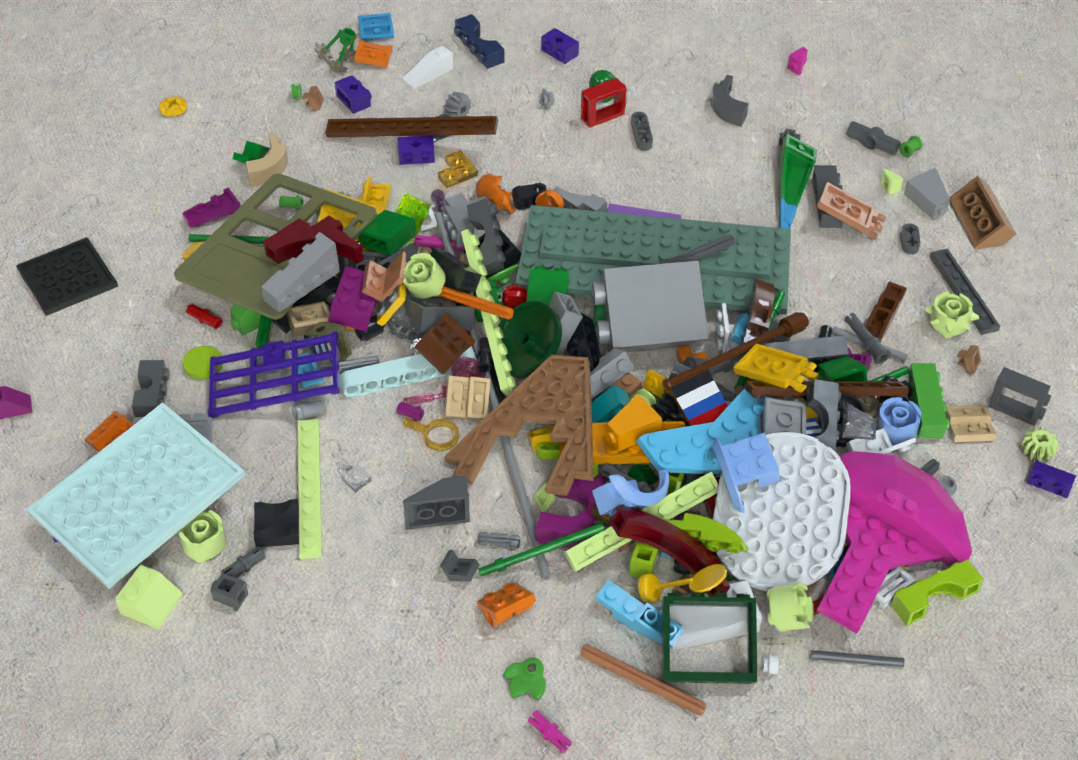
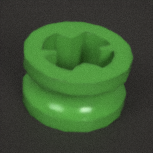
[291,84,302,99]

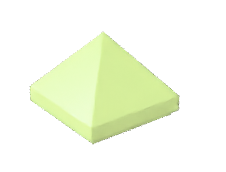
[533,482,557,512]

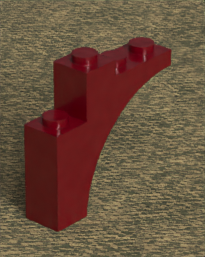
[263,215,364,265]

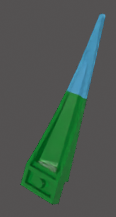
[780,134,817,229]

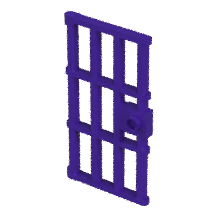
[208,331,340,418]

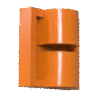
[476,582,536,627]

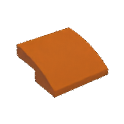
[84,411,134,452]

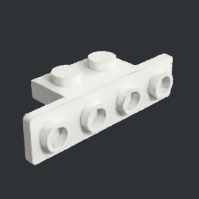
[846,428,916,455]

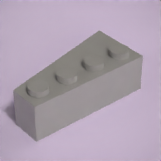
[261,232,340,312]

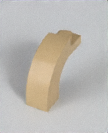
[246,133,288,187]

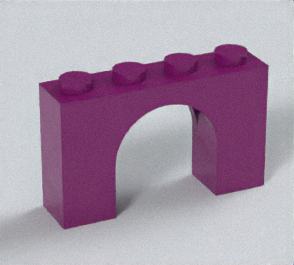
[535,474,606,549]

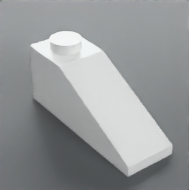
[403,45,453,89]

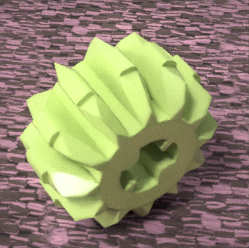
[1021,427,1059,462]

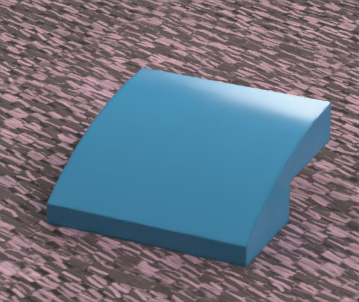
[358,13,394,40]

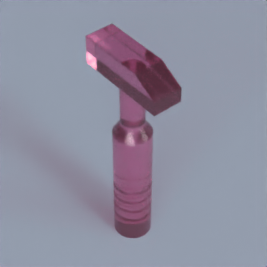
[403,385,447,405]

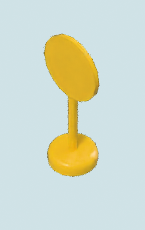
[638,564,727,604]

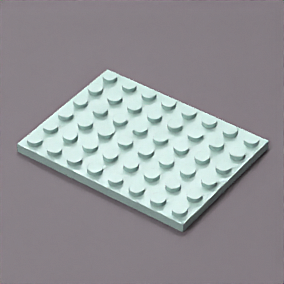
[27,402,246,589]

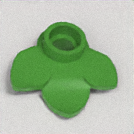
[503,657,546,700]

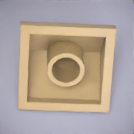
[287,302,333,337]

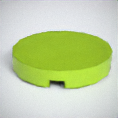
[182,346,223,379]

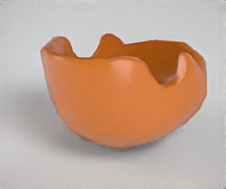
[535,190,565,208]

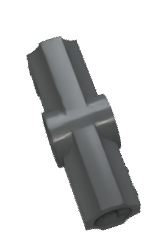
[846,121,901,156]

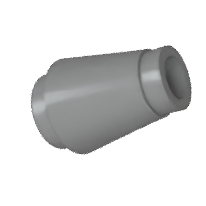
[292,400,324,421]

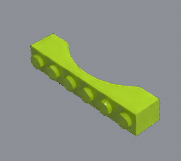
[630,472,686,578]

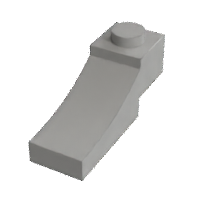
[553,186,608,212]

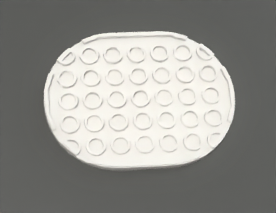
[713,432,851,591]

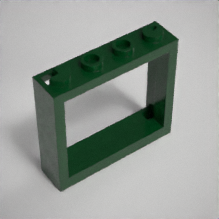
[662,592,757,684]

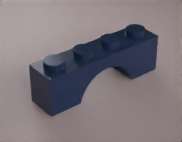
[454,14,505,69]

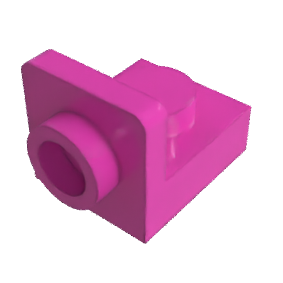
[787,47,808,76]

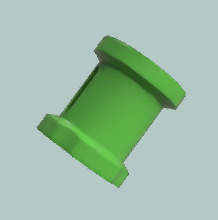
[899,136,923,157]

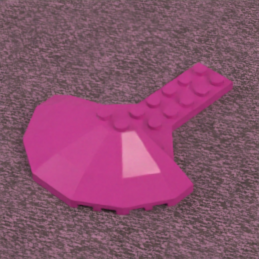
[817,451,972,634]

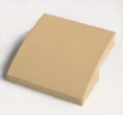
[444,375,491,420]
[946,405,996,442]

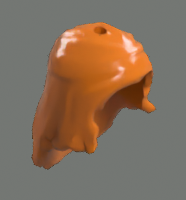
[476,173,515,214]

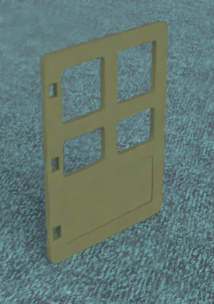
[174,173,377,319]

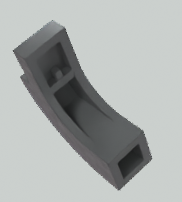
[712,75,749,127]

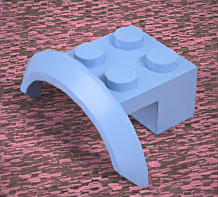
[712,433,780,513]
[592,469,669,517]

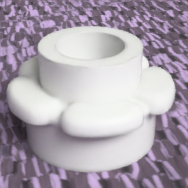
[764,653,779,676]

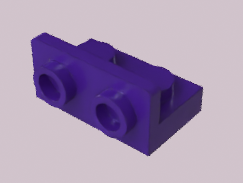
[1026,460,1076,498]

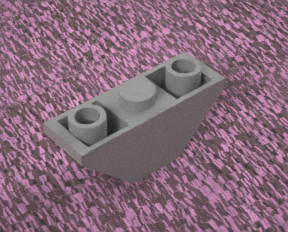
[442,205,474,247]

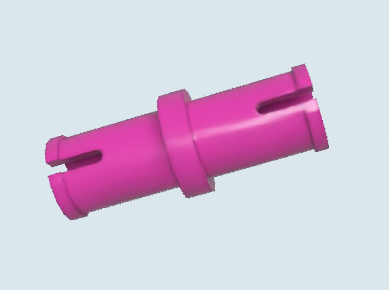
[528,710,572,753]

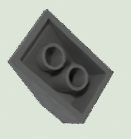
[403,475,470,530]

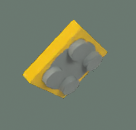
[376,283,406,326]

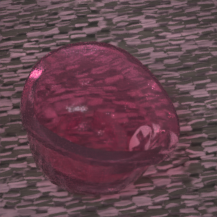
[451,357,486,378]

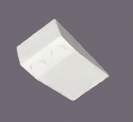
[660,581,762,651]

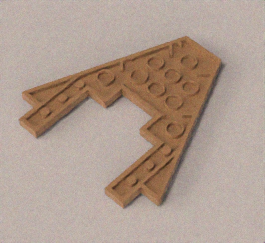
[444,355,594,496]

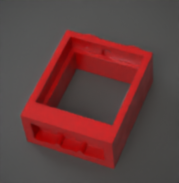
[581,78,627,128]

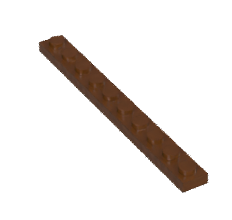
[325,116,498,137]

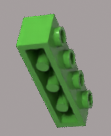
[907,363,949,439]

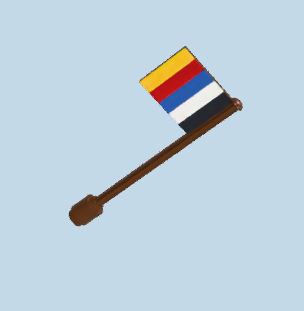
[662,312,809,426]

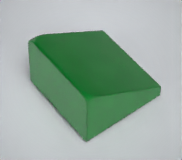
[627,465,659,486]

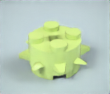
[924,292,979,338]

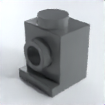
[211,573,248,611]

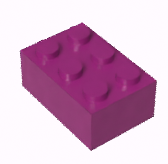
[328,266,377,332]

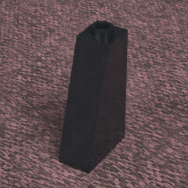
[430,248,482,293]

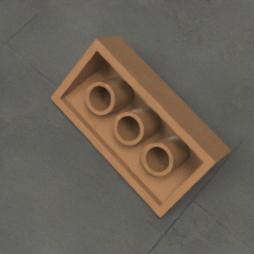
[949,176,1017,249]

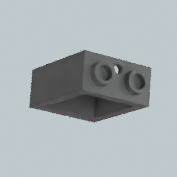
[988,367,1052,426]

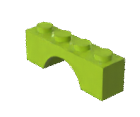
[891,559,984,626]

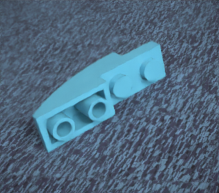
[595,579,684,647]

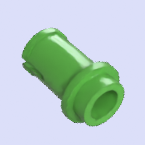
[279,195,304,210]

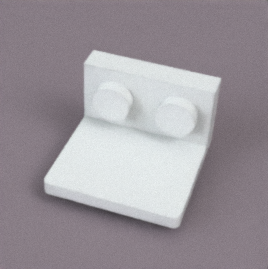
[715,303,739,354]

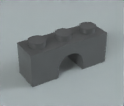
[132,360,170,417]

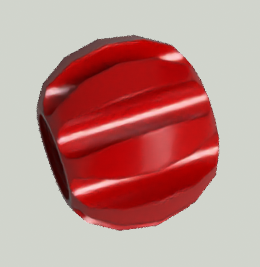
[502,285,527,309]

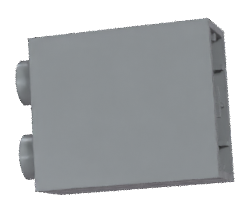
[591,261,708,353]

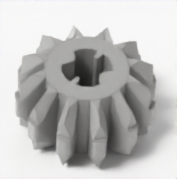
[443,91,471,117]

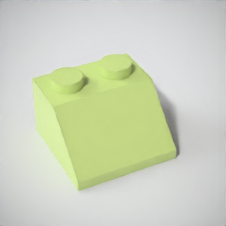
[115,565,183,629]

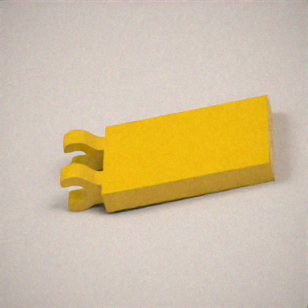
[733,343,818,393]

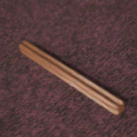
[581,644,706,716]

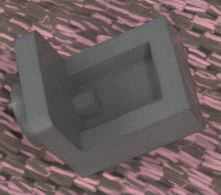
[440,550,480,582]

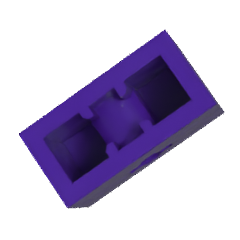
[541,28,579,64]
[335,75,372,114]
[398,136,435,165]

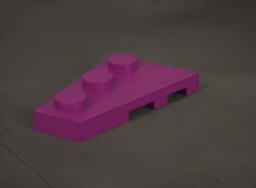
[182,187,241,228]

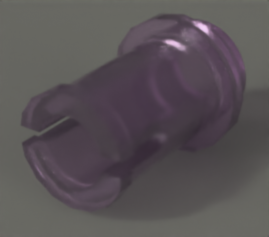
[431,189,446,213]

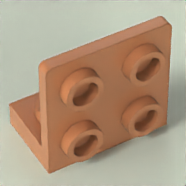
[361,251,407,302]

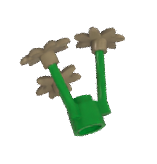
[314,28,357,72]

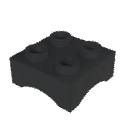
[254,499,299,547]

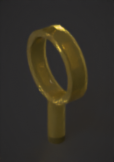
[403,418,459,451]

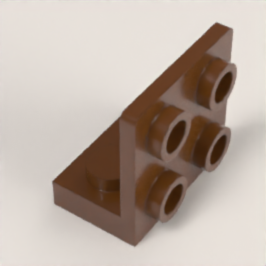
[414,313,475,374]

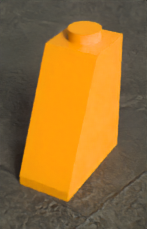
[606,395,662,452]

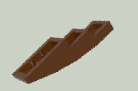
[865,282,907,341]

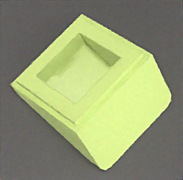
[881,169,903,194]

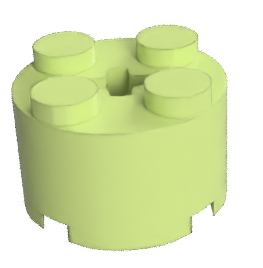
[403,253,445,299]
[178,510,226,563]
[767,583,814,631]

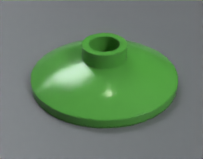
[486,264,519,285]

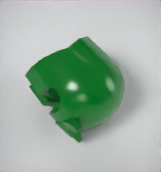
[589,70,615,103]

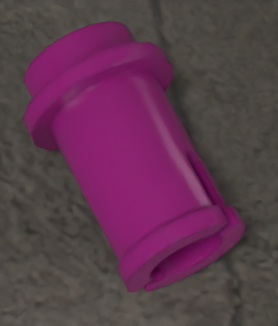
[397,402,424,422]

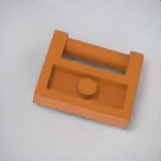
[354,40,393,68]

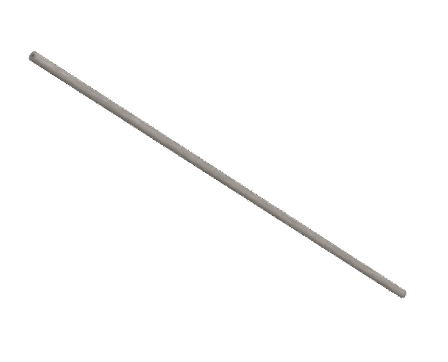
[435,212,551,580]

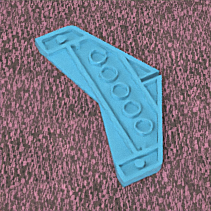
[636,379,778,475]

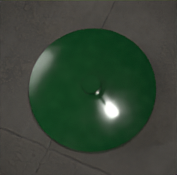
[498,301,562,378]

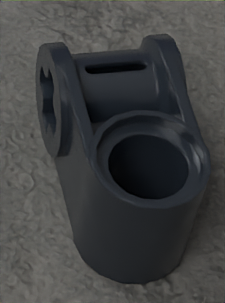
[511,183,547,210]

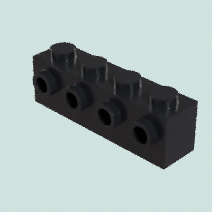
[567,312,601,372]

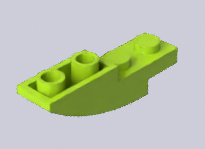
[663,513,749,554]

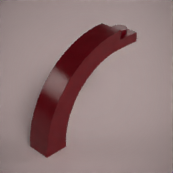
[610,505,731,597]

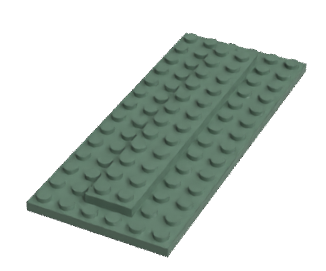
[516,205,791,315]

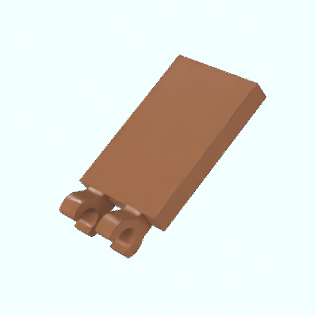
[816,182,886,239]

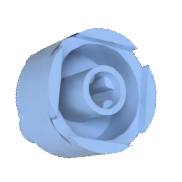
[876,397,921,446]

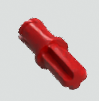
[186,304,223,329]

